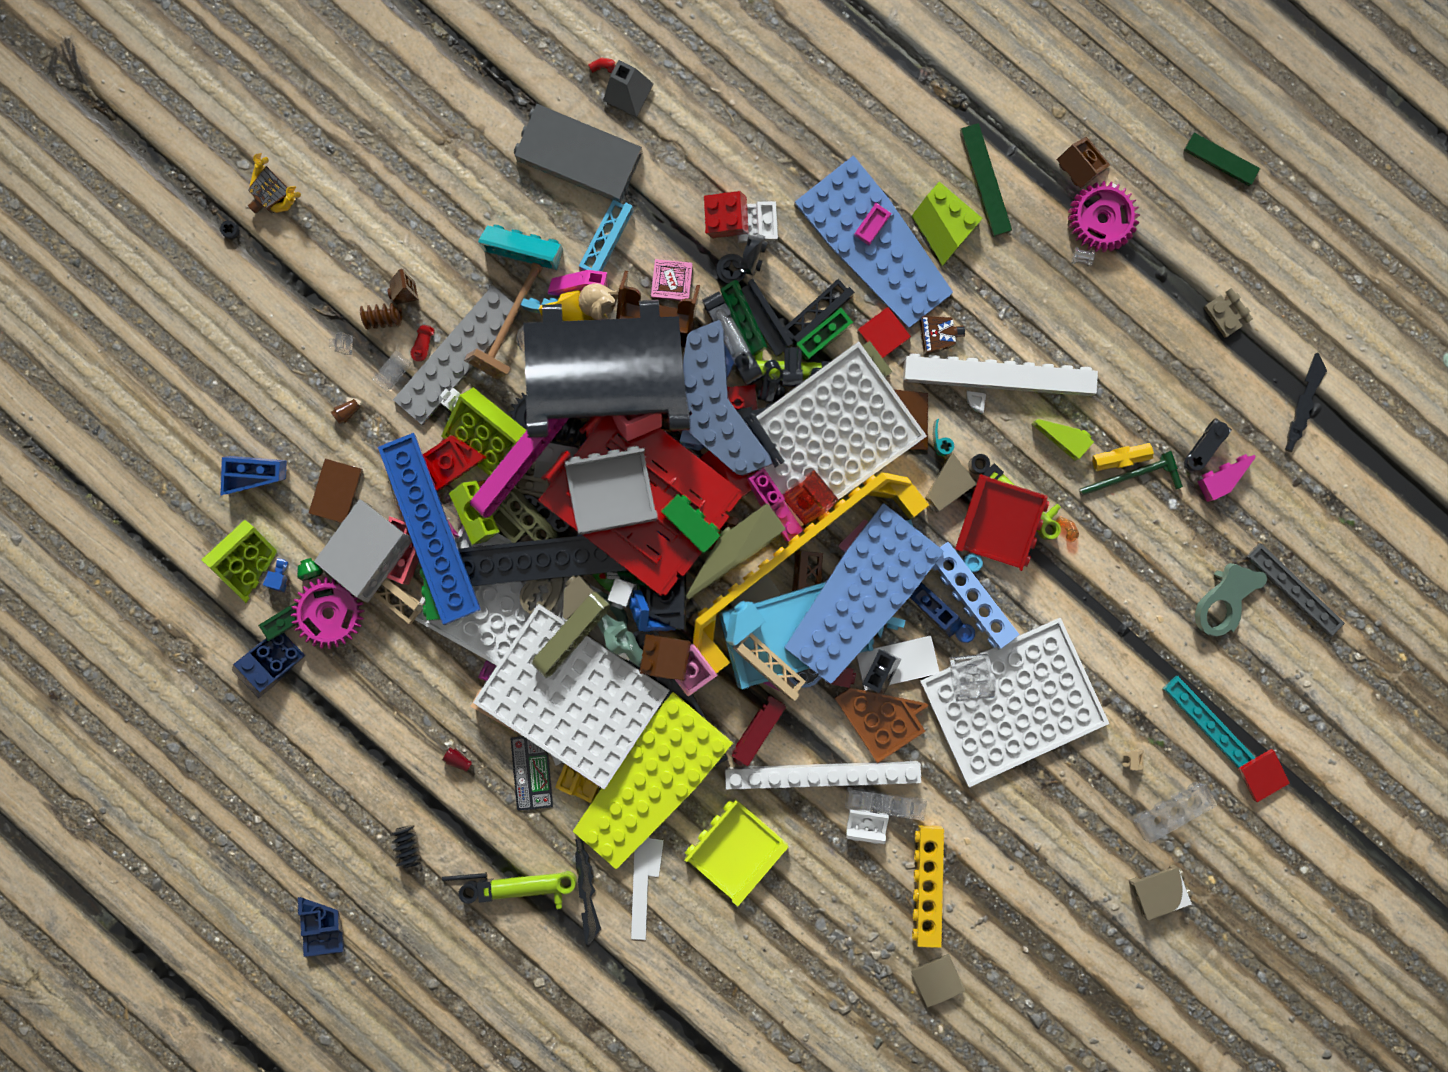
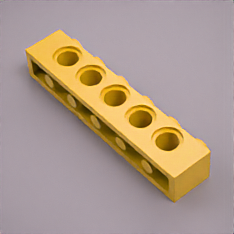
[912,825,944,948]

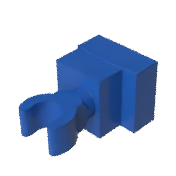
[263,558,288,593]

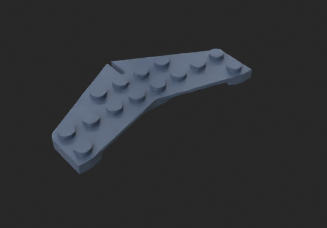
[683,320,773,476]

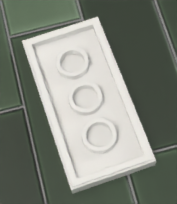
[856,636,939,690]

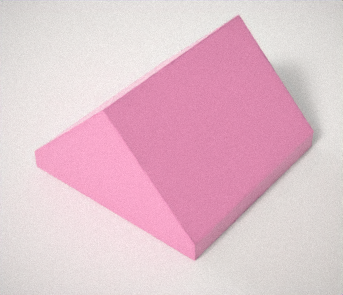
[676,644,717,696]

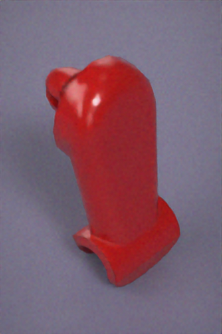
[410,325,435,362]

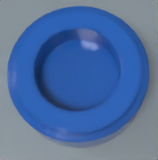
[955,624,975,643]

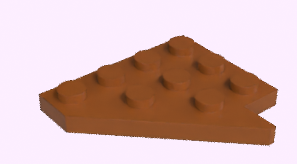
[835,687,928,763]

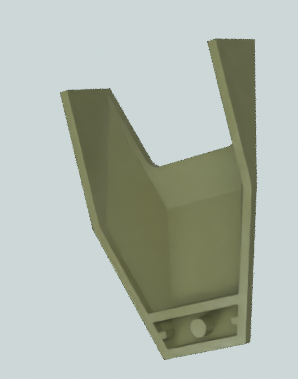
[686,503,786,600]

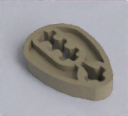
[520,577,564,614]

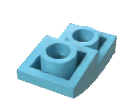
[521,297,558,313]

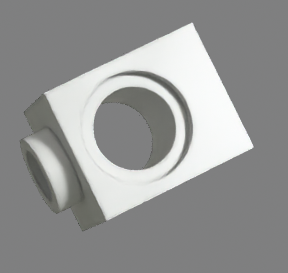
[608,578,636,609]

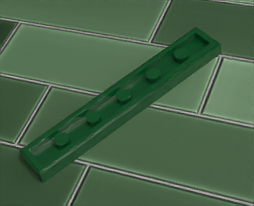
[960,123,1012,237]

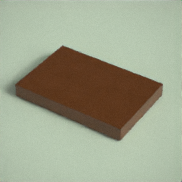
[309,458,363,523]

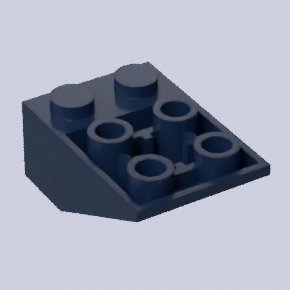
[232,633,305,699]

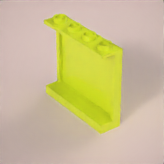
[685,798,789,906]

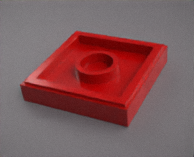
[857,307,911,358]
[1238,749,1290,802]

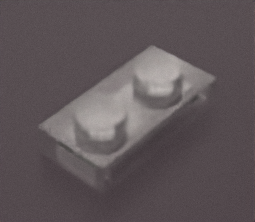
[372,350,412,392]

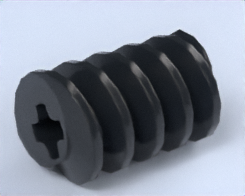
[559,418,587,446]
[390,825,421,868]

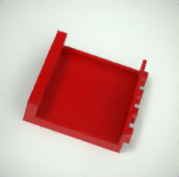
[955,474,1050,571]

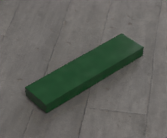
[1183,132,1261,187]
[720,280,768,357]
[258,589,333,642]

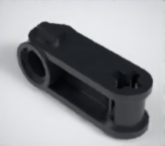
[1184,418,1232,471]

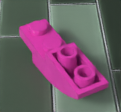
[748,468,803,542]

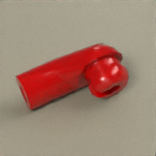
[588,57,616,73]

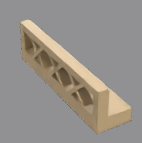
[374,578,424,625]
[732,633,806,701]

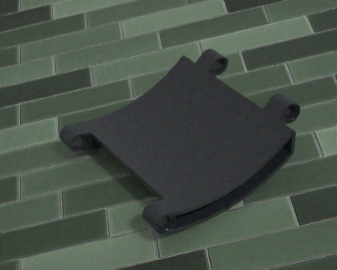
[523,300,690,438]

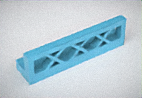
[579,200,634,272]

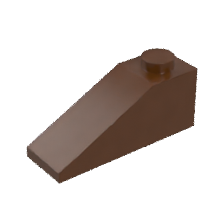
[387,269,419,304]

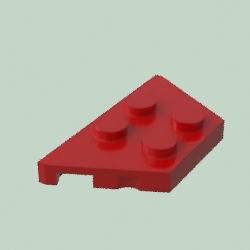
[423,435,487,492]

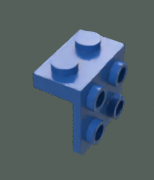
[629,590,676,632]

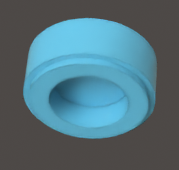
[963,553,983,572]

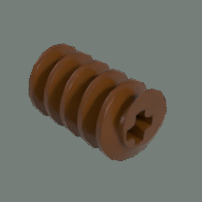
[360,302,403,330]

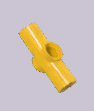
[1092,443,1154,472]

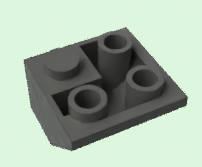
[603,60,654,118]

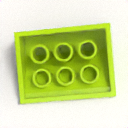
[441,387,526,476]

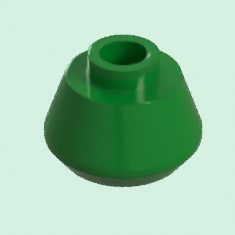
[297,558,323,581]

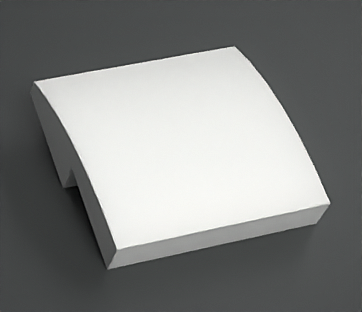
[738,201,778,243]

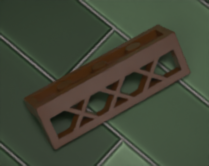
[792,551,823,591]

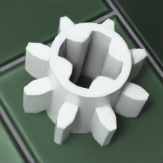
[440,388,461,411]

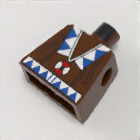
[919,316,965,356]

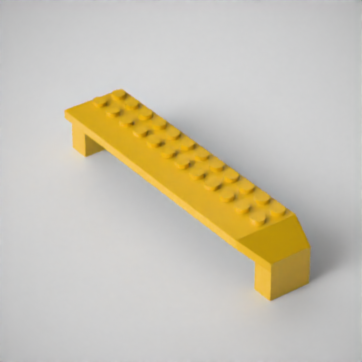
[693,472,929,674]

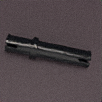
[744,412,785,468]

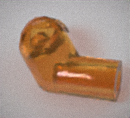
[1056,516,1079,542]

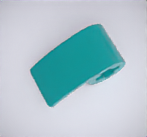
[932,419,955,457]

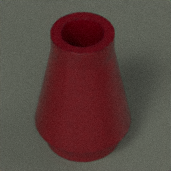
[442,747,472,772]

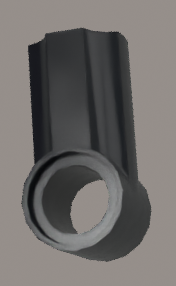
[782,347,803,386]
[760,360,783,401]

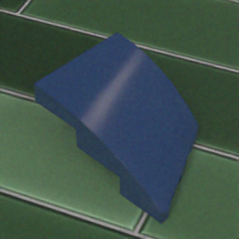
[298,897,344,958]

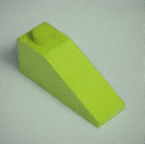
[1032,419,1094,461]

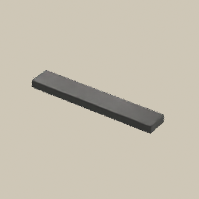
[1246,543,1345,637]

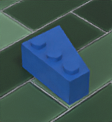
[220,456,287,496]

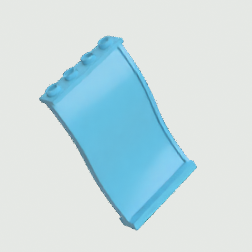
[718,582,874,689]

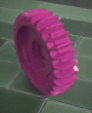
[1068,181,1140,253]
[291,578,365,649]

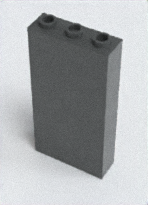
[514,104,643,203]

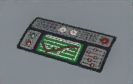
[510,736,553,811]

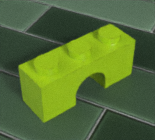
[449,481,499,545]

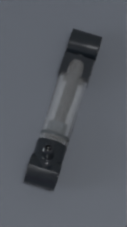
[702,291,764,386]

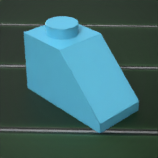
[726,601,766,646]

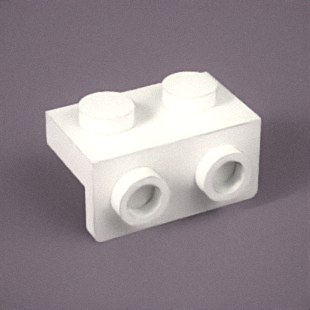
[846,808,889,844]

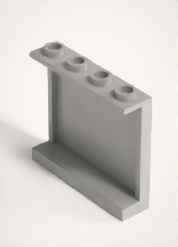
[565,446,658,535]
[314,499,412,602]

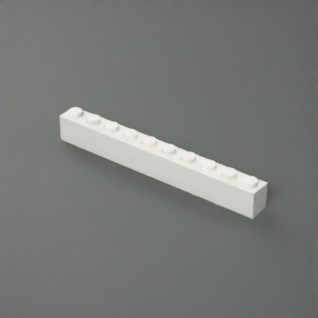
[903,354,1098,396]
[725,761,921,789]

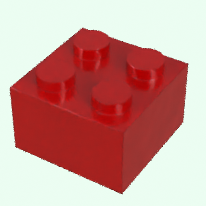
[704,191,749,239]

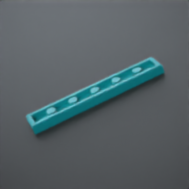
[1162,676,1255,768]

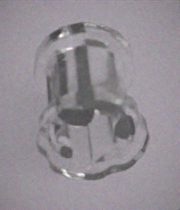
[1071,247,1095,267]

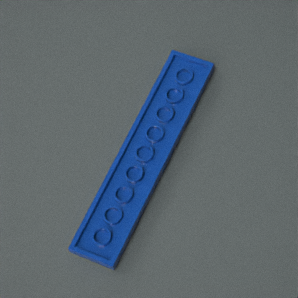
[378,433,481,625]

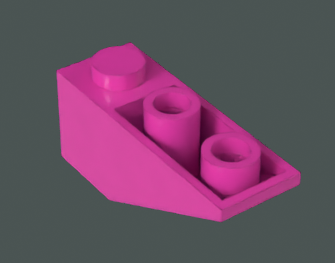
[548,270,608,296]
[1197,454,1256,502]

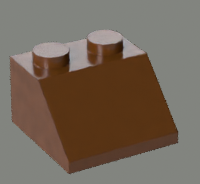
[1056,136,1110,188]
[639,634,691,681]

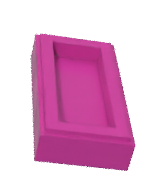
[854,203,892,246]

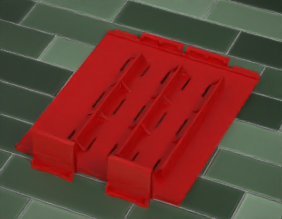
[538,416,742,596]

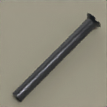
[442,871,487,881]

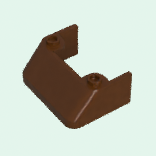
[616,270,700,347]

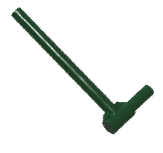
[1079,451,1183,496]

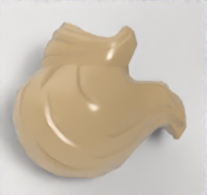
[579,283,618,320]

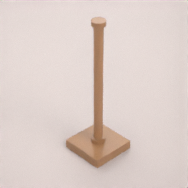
[464,263,543,379]

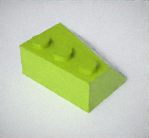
[912,181,983,266]
[201,520,277,603]

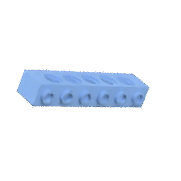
[932,542,1020,650]

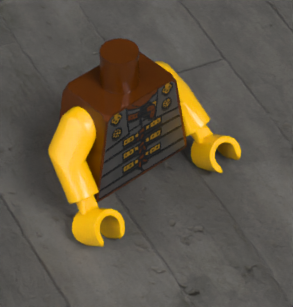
[247,153,301,214]

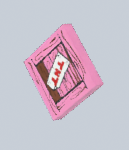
[651,259,693,301]

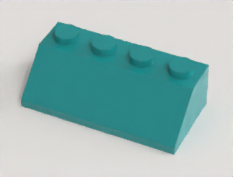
[478,224,563,270]

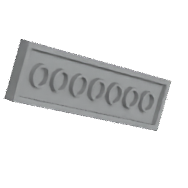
[393,285,522,425]

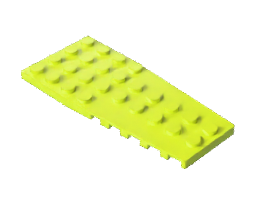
[573,692,733,869]

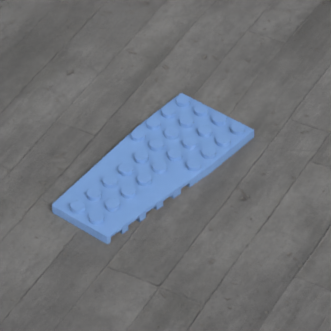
[794,155,953,328]
[784,503,944,683]

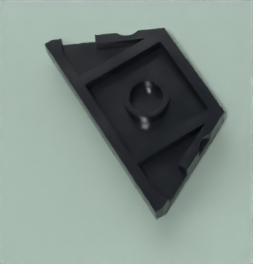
[646,573,686,631]

